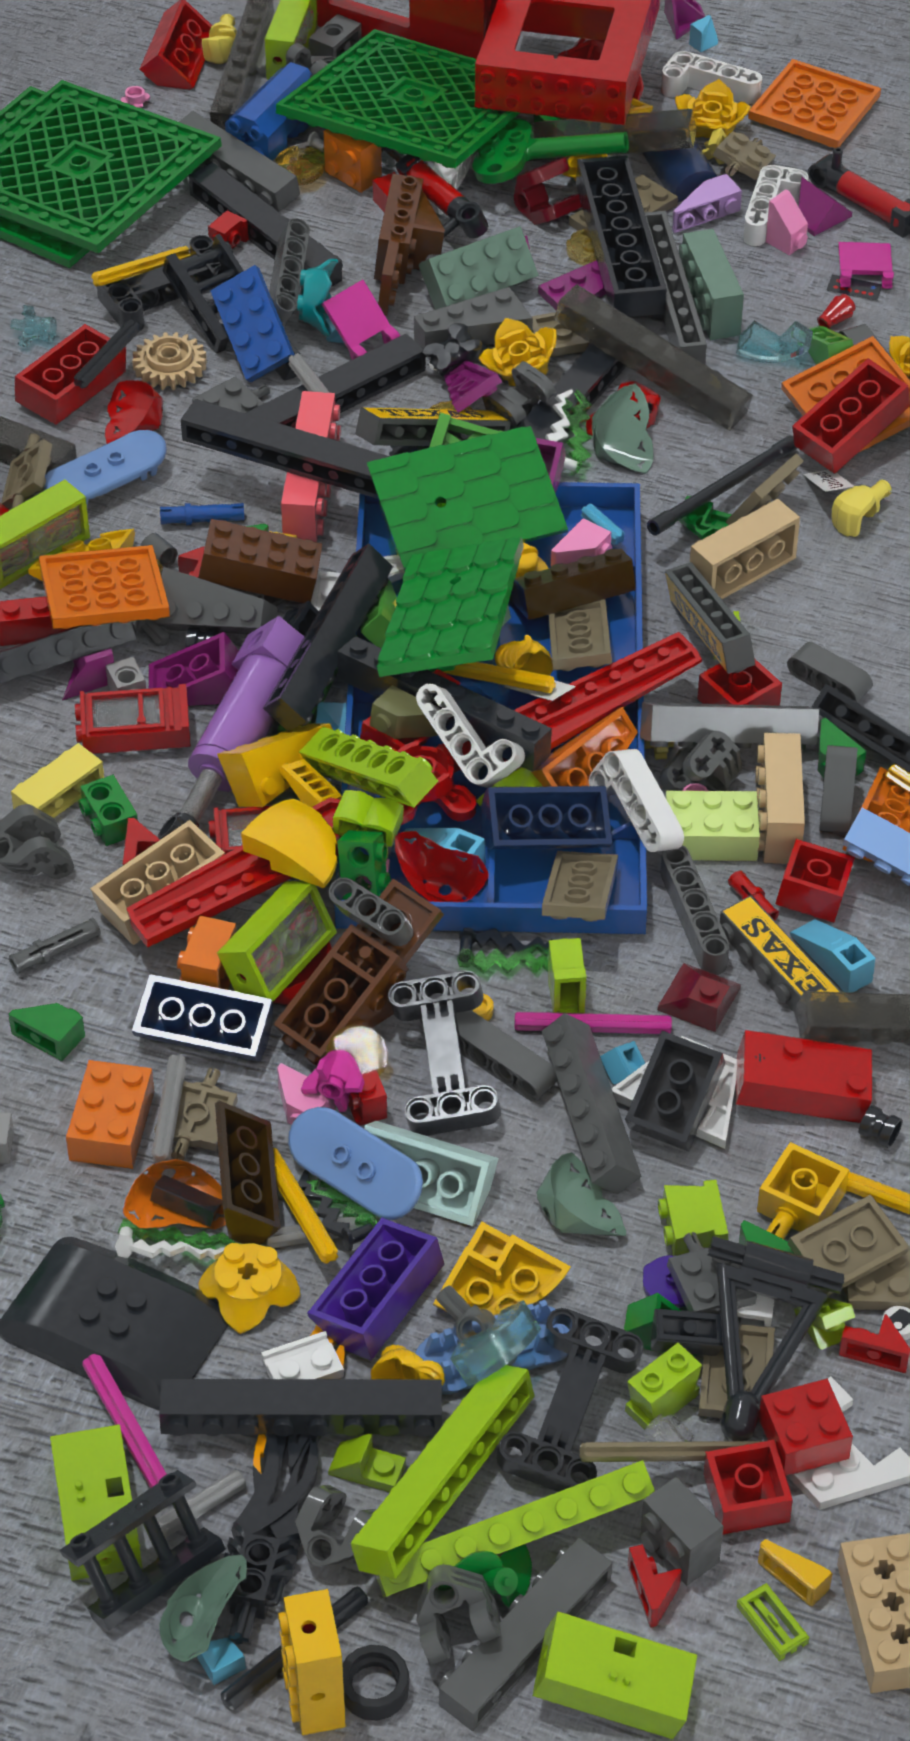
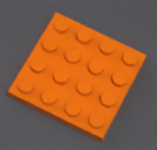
[748,59,881,148]
[781,336,910,453]
[39,545,170,629]

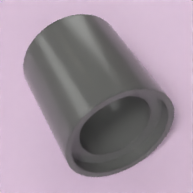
[141,533,178,569]

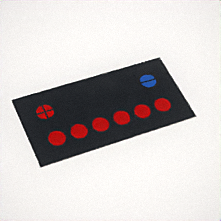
[826,274,882,301]

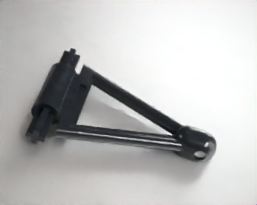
[707,1236,845,1441]

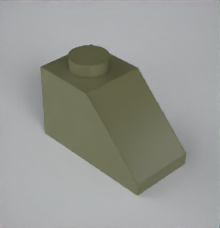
[370,685,438,739]

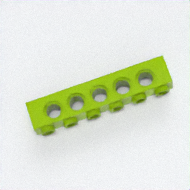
[299,727,438,808]

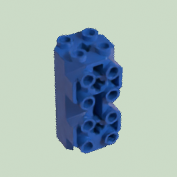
[225,62,312,161]

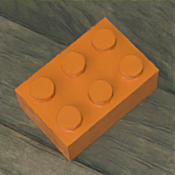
[66,1060,155,1169]

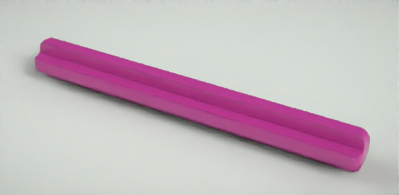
[514,1012,672,1034]
[82,1354,166,1488]

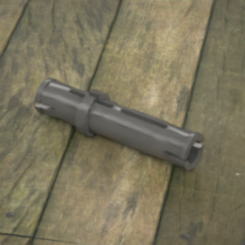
[9,918,101,974]

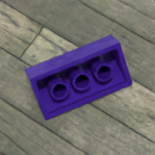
[307,1218,445,1361]

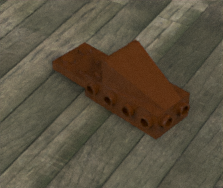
[374,174,445,316]
[273,879,444,1066]

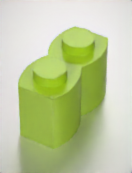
[333,790,404,847]

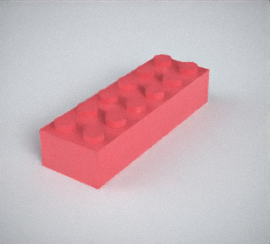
[281,391,341,542]

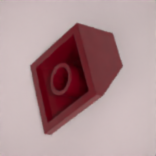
[657,963,741,1032]

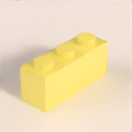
[11,743,104,818]

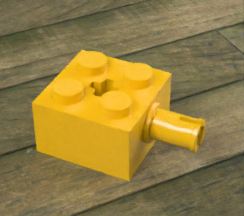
[757,1142,849,1239]

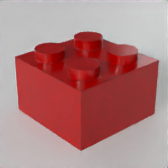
[697,659,782,705]
[775,839,855,923]
[759,1378,853,1476]
[703,1440,793,1534]

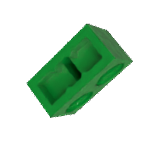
[78,774,138,846]
[337,830,391,900]

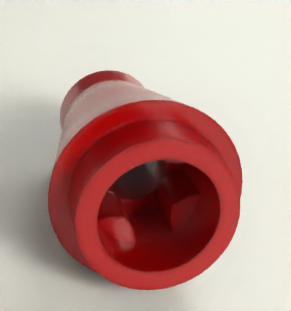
[817,294,856,329]

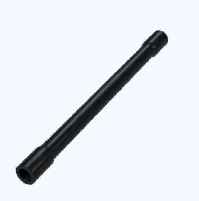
[647,435,797,536]

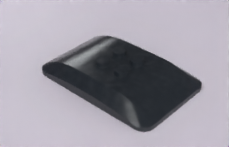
[0,1237,228,1410]

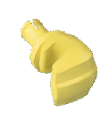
[202,14,238,64]
[832,479,892,537]

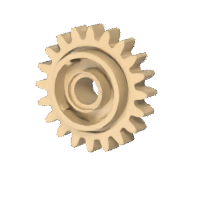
[132,332,207,390]

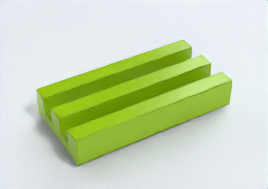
[736,1583,810,1661]

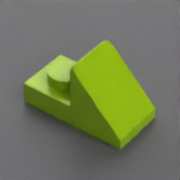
[794,1298,855,1350]
[328,1434,406,1492]

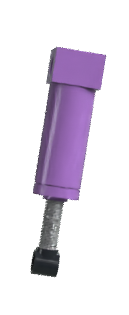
[158,616,304,840]

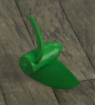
[438,1544,532,1608]

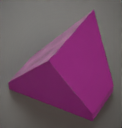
[664,0,706,40]
[799,177,853,236]
[62,648,114,701]

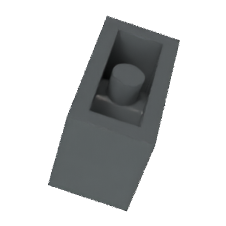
[309,14,362,58]

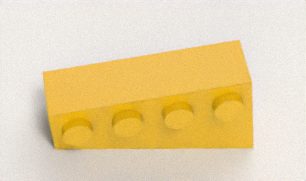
[217,723,333,807]

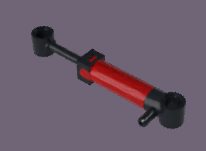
[381,147,488,238]
[808,148,910,238]

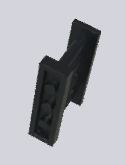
[162,234,244,354]
[60,1470,226,1631]

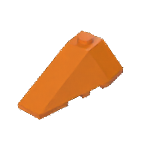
[531,707,638,787]
[842,767,910,862]

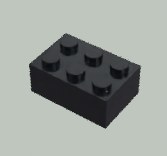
[625,1031,726,1152]

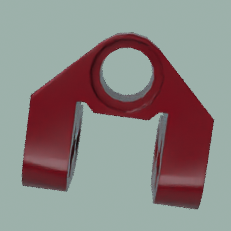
[513,157,582,225]

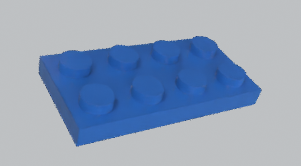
[210,265,295,383]

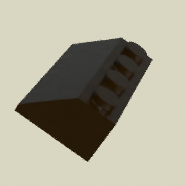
[510,549,636,620]
[215,1100,280,1245]

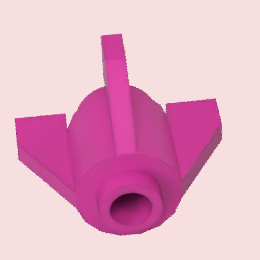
[301,1050,365,1112]

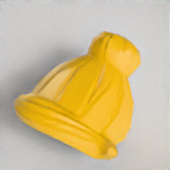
[494,635,553,675]
[371,1344,445,1386]

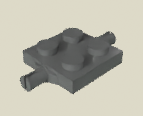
[192,376,270,413]
[667,1232,757,1329]

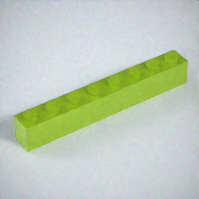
[351,1362,535,1579]
[375,1460,655,1597]

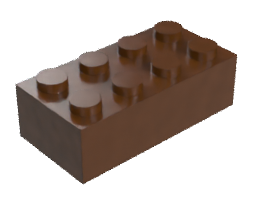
[198,519,323,603]

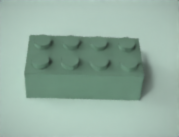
[419,226,539,310]
[679,229,744,340]

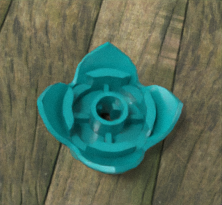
[297,258,338,336]

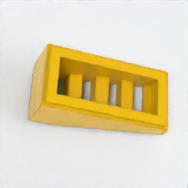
[279,759,342,807]
[758,1539,833,1606]

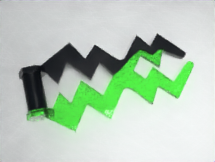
[457,927,553,975]
[298,1170,377,1252]

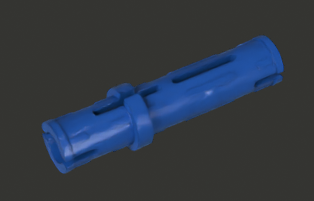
[160,503,245,525]

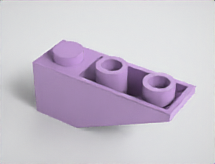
[672,174,742,233]

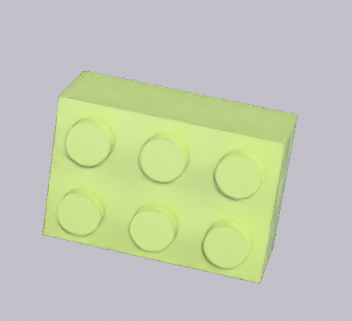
[666,791,760,861]

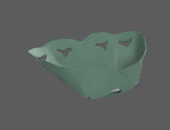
[592,384,654,473]
[536,1152,626,1236]
[159,1555,247,1662]

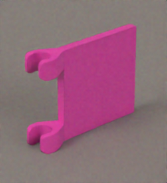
[838,242,894,289]
[321,279,400,360]

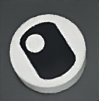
[882,1306,910,1340]

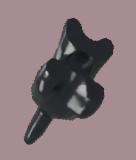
[423,323,488,378]

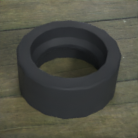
[342,1645,409,1721]

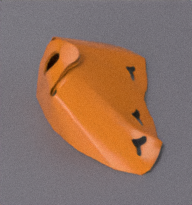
[123,1159,226,1230]

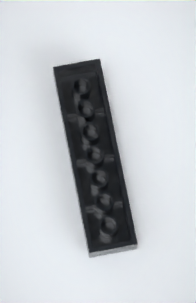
[576,155,667,318]

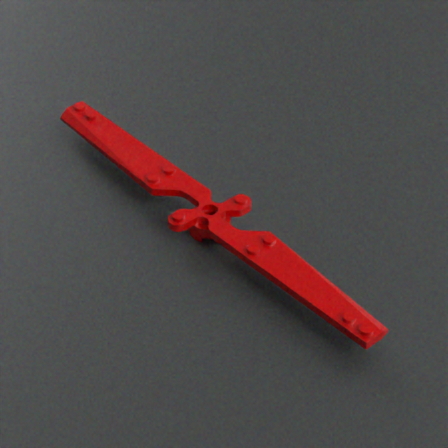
[126,632,702,948]

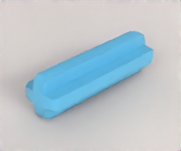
[581,504,625,545]

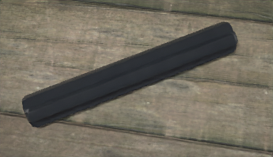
[74,319,140,389]

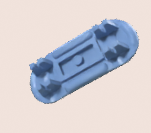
[43,430,167,507]
[288,1107,423,1220]
[415,1300,569,1394]

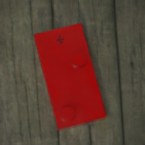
[15,324,126,425]
[792,358,910,474]
[736,1030,872,1123]

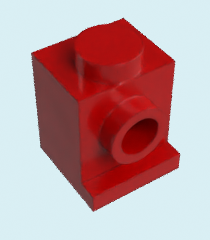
[208,210,249,248]
[348,1070,387,1126]

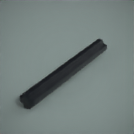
[220,1586,368,1710]

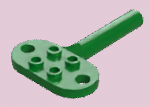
[472,119,629,184]

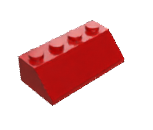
[139,0,212,90]
[0,596,77,646]

